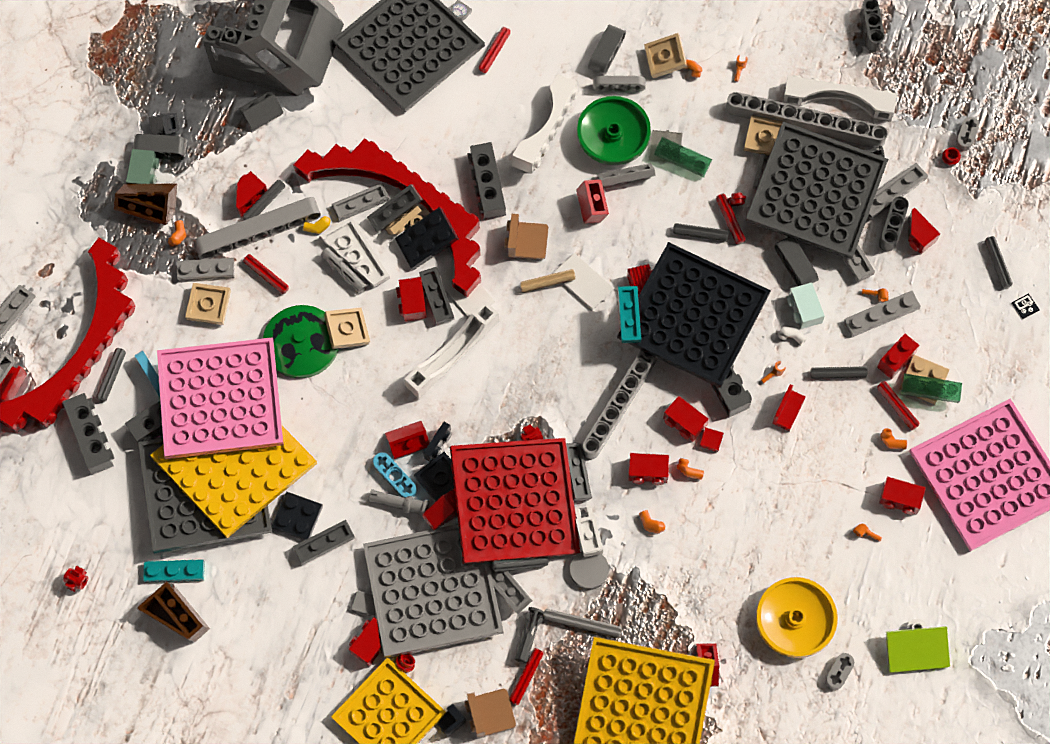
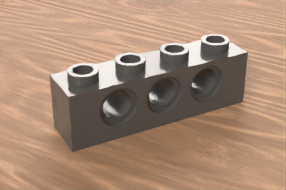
[467,142,506,220]
[710,365,752,417]
[63,393,115,475]
[125,400,163,443]

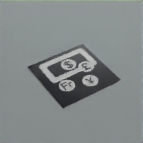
[1011,293,1040,319]

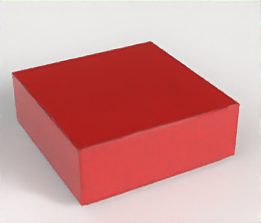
[699,427,724,452]

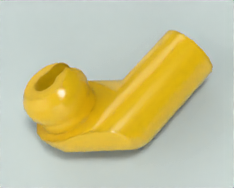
[303,216,330,234]

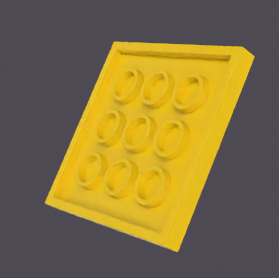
[331,658,446,744]

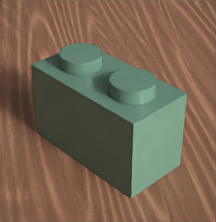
[126,149,159,184]

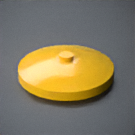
[756,577,838,658]

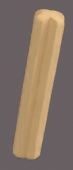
[520,269,576,292]

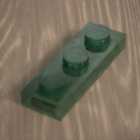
[654,137,712,177]
[901,373,962,403]

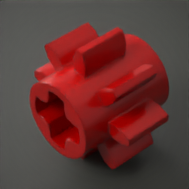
[520,424,543,441]
[63,566,89,592]

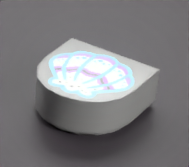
[451,0,472,21]

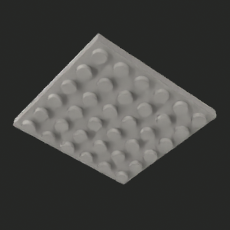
[363,524,504,659]

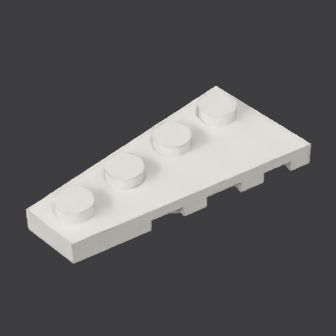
[319,217,390,287]

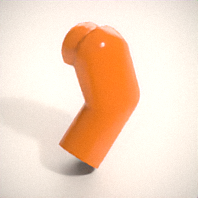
[880,428,907,449]
[677,458,704,480]
[639,510,665,534]

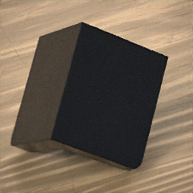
[149,113,180,135]
[437,703,466,738]

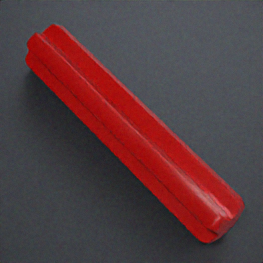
[479,27,511,73]
[716,193,745,245]
[243,254,289,294]
[877,381,920,430]
[509,648,543,705]

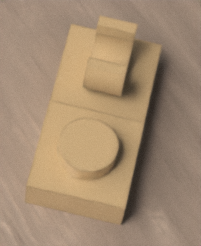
[385,206,423,235]

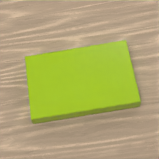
[886,626,950,673]

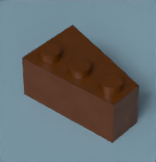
[114,183,178,225]
[136,581,210,642]

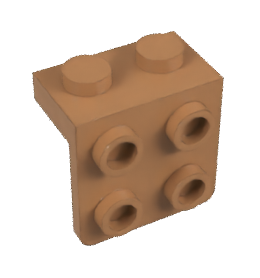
[505,213,548,260]
[464,689,516,738]

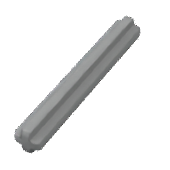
[543,609,622,638]

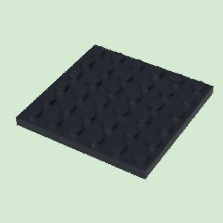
[617,242,771,388]

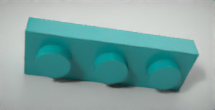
[618,286,641,343]
[143,559,205,583]

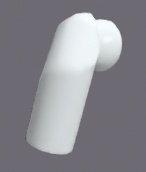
[778,327,807,345]

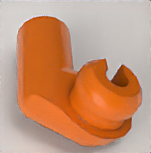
[685,60,702,78]
[168,220,186,247]

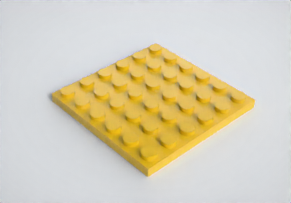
[150,426,317,538]
[574,637,715,744]

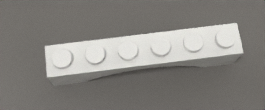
[511,74,579,174]
[783,75,897,121]
[404,301,499,399]

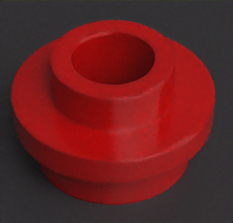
[942,147,961,166]
[728,192,747,206]
[395,654,415,673]

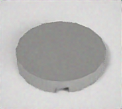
[570,551,609,589]

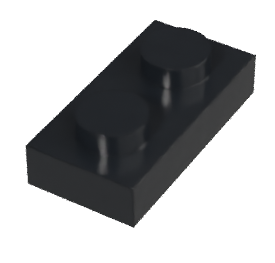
[423,421,452,462]

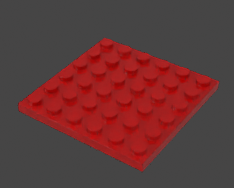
[450,438,580,564]

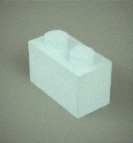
[787,283,825,329]

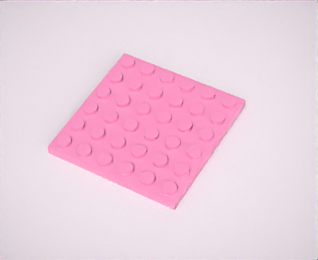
[157,338,284,459]
[909,398,1050,552]

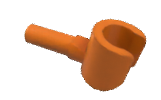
[734,55,748,82]
[862,288,889,302]
[761,361,786,384]
[853,524,882,542]

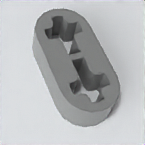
[956,117,979,151]
[826,653,855,690]

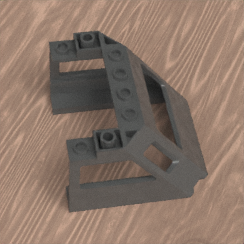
[203,0,344,96]

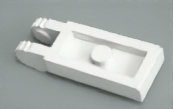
[575,504,603,557]

